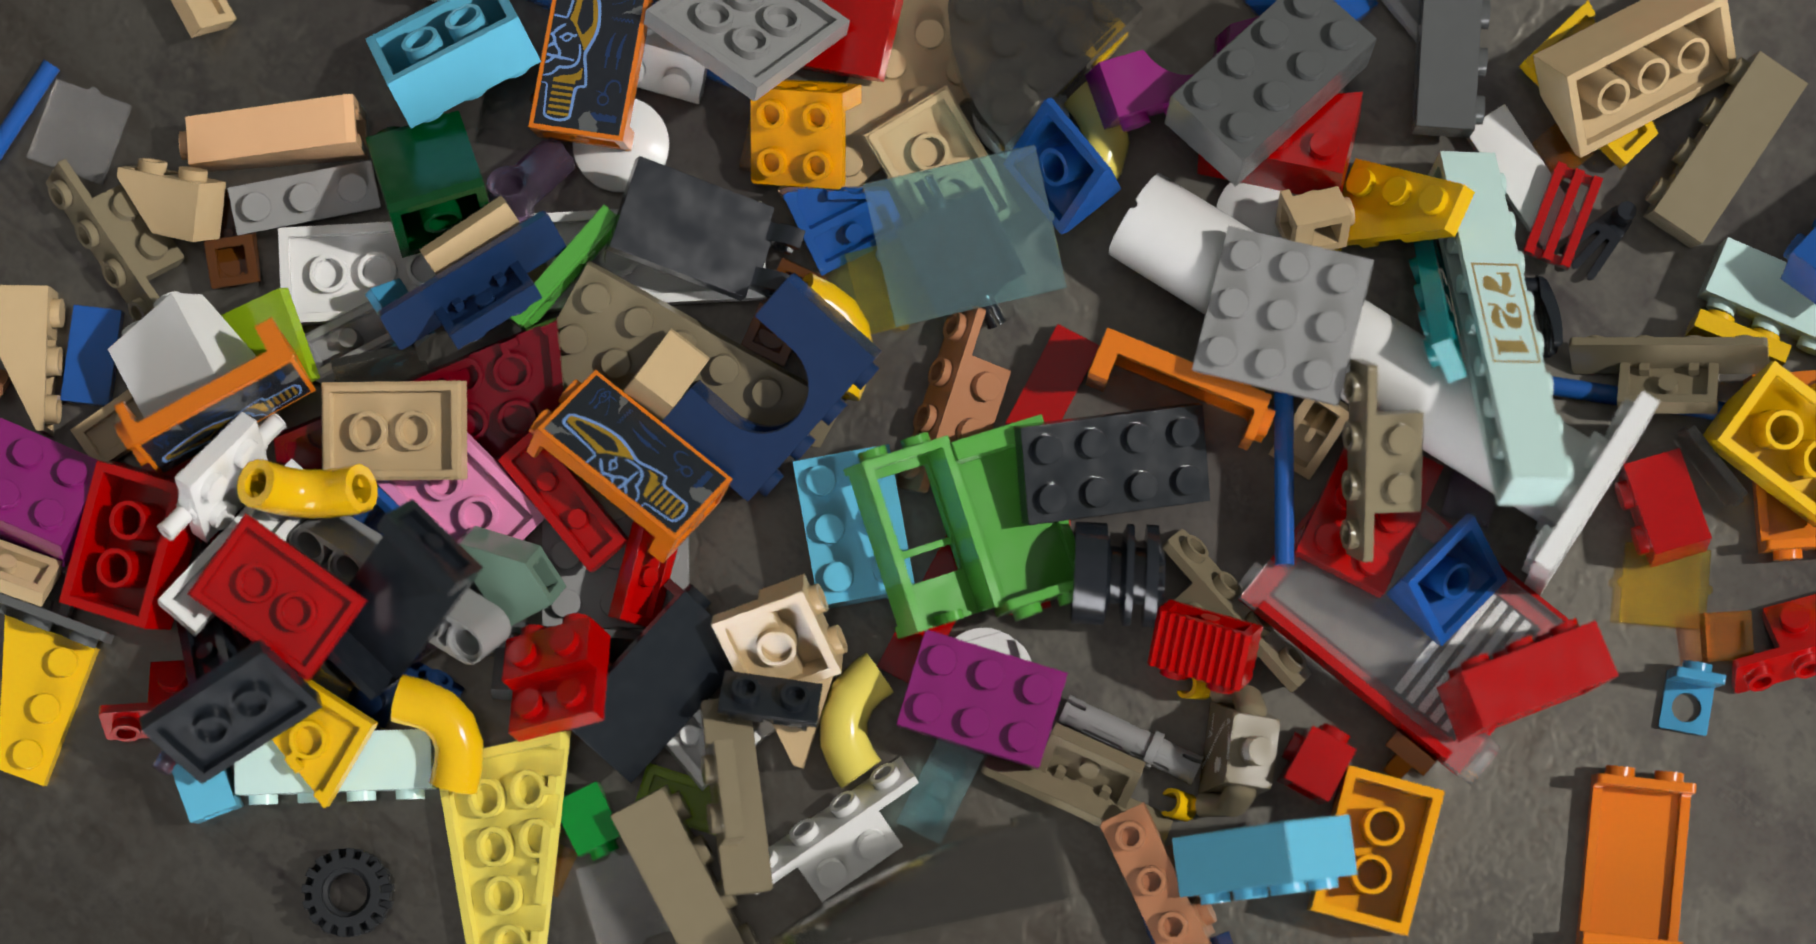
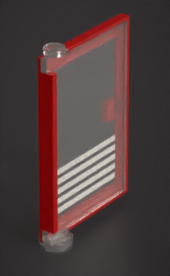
[1238,500,1569,784]

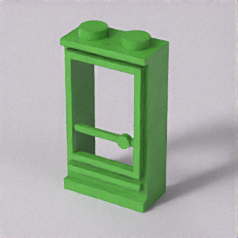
[843,432,1003,639]

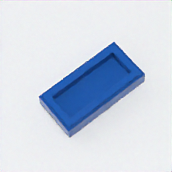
[60,305,125,407]

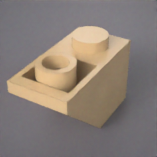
[117,158,226,242]

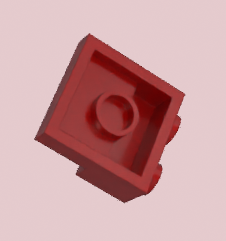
[502,613,611,742]

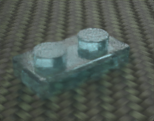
[896,739,984,844]

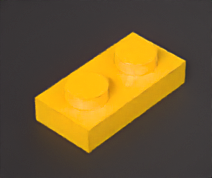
[1684,309,1791,366]

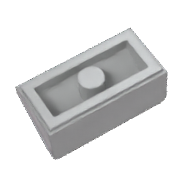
[305,301,395,383]

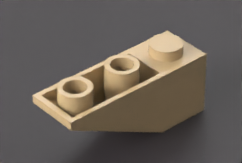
[0,285,65,436]

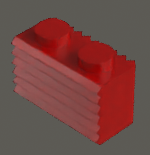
[1147,599,1263,694]

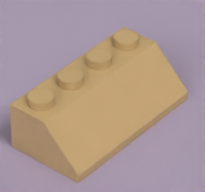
[1533,0,1737,158]

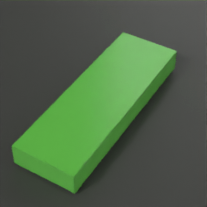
[510,204,617,330]

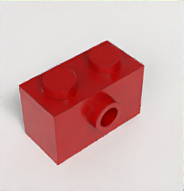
[1615,448,1712,568]
[1277,722,1357,805]

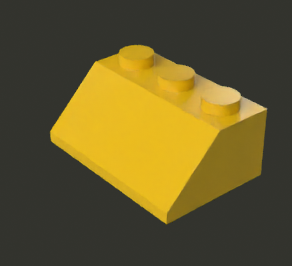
[1699,361,1816,527]

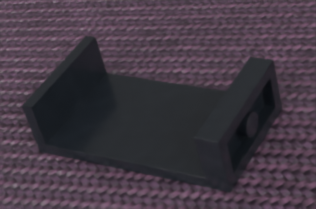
[328,499,483,700]
[571,579,734,783]

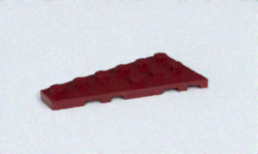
[274,317,565,470]

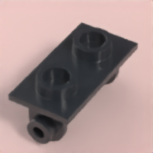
[717,670,823,731]

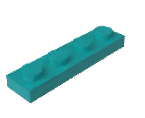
[1409,239,1467,383]

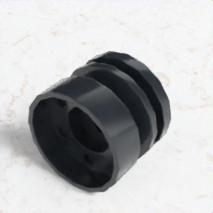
[1070,521,1166,628]

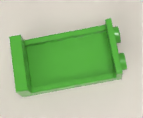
[951,414,1075,621]

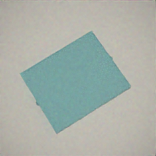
[863,144,1067,327]

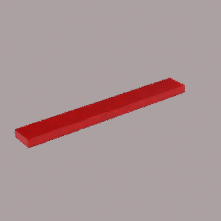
[877,324,1100,684]

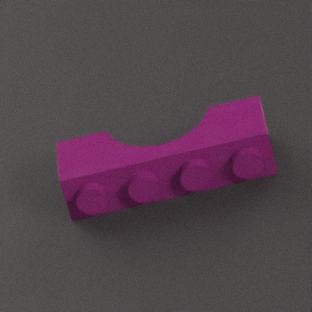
[1085,16,1259,132]

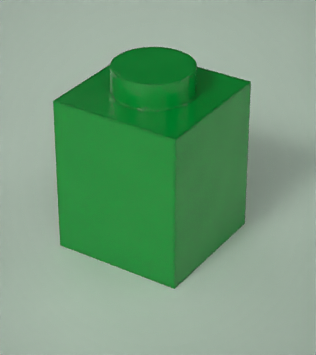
[561,781,621,861]

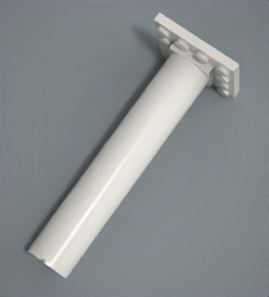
[1108,173,1660,596]

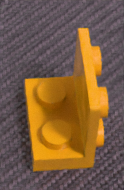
[750,79,861,190]

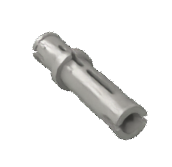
[1058,695,1204,785]

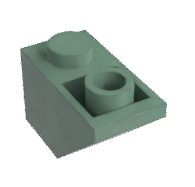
[457,526,567,626]

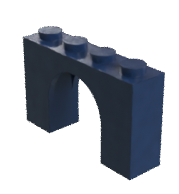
[662,273,882,502]

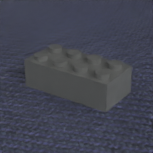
[1164,0,1377,187]

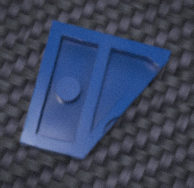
[779,186,904,276]

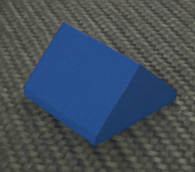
[1003,97,1121,235]
[1386,513,1507,647]

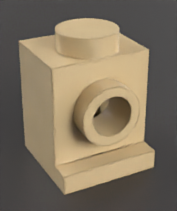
[1275,186,1355,250]

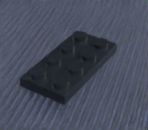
[1014,403,1210,525]

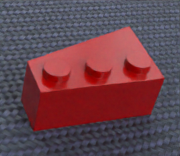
[1197,92,1363,195]

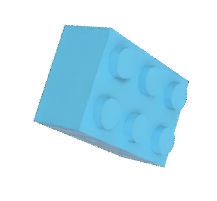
[365,0,541,128]
[793,444,915,609]
[1172,815,1358,905]

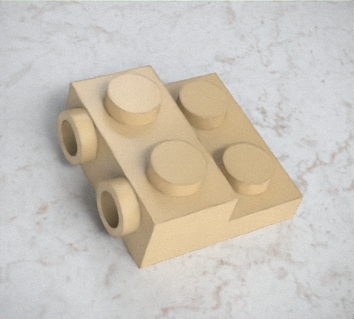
[711,574,848,683]

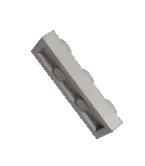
[228,160,381,236]

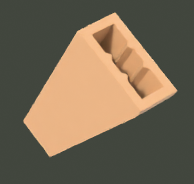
[179,94,369,172]

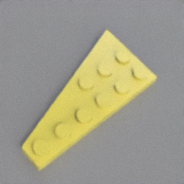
[439,731,571,944]

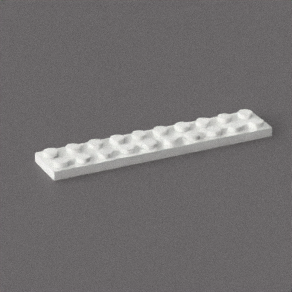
[278,201,767,325]

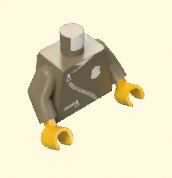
[1161,677,1280,822]

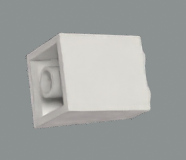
[108,291,257,419]

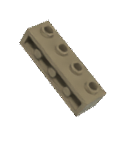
[1643,51,1808,249]
[611,785,760,944]

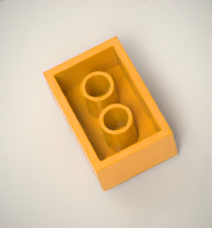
[1306,765,1445,936]

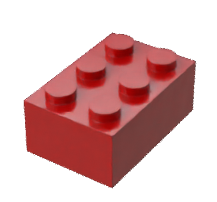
[59,460,196,630]
[1436,618,1619,743]

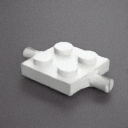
[157,412,287,543]

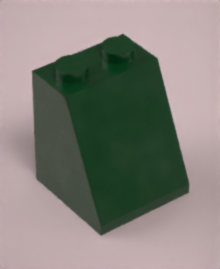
[365,110,489,258]

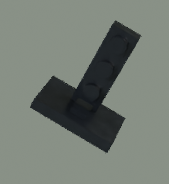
[139,615,322,784]

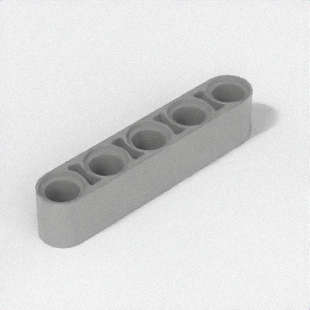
[289,516,511,664]

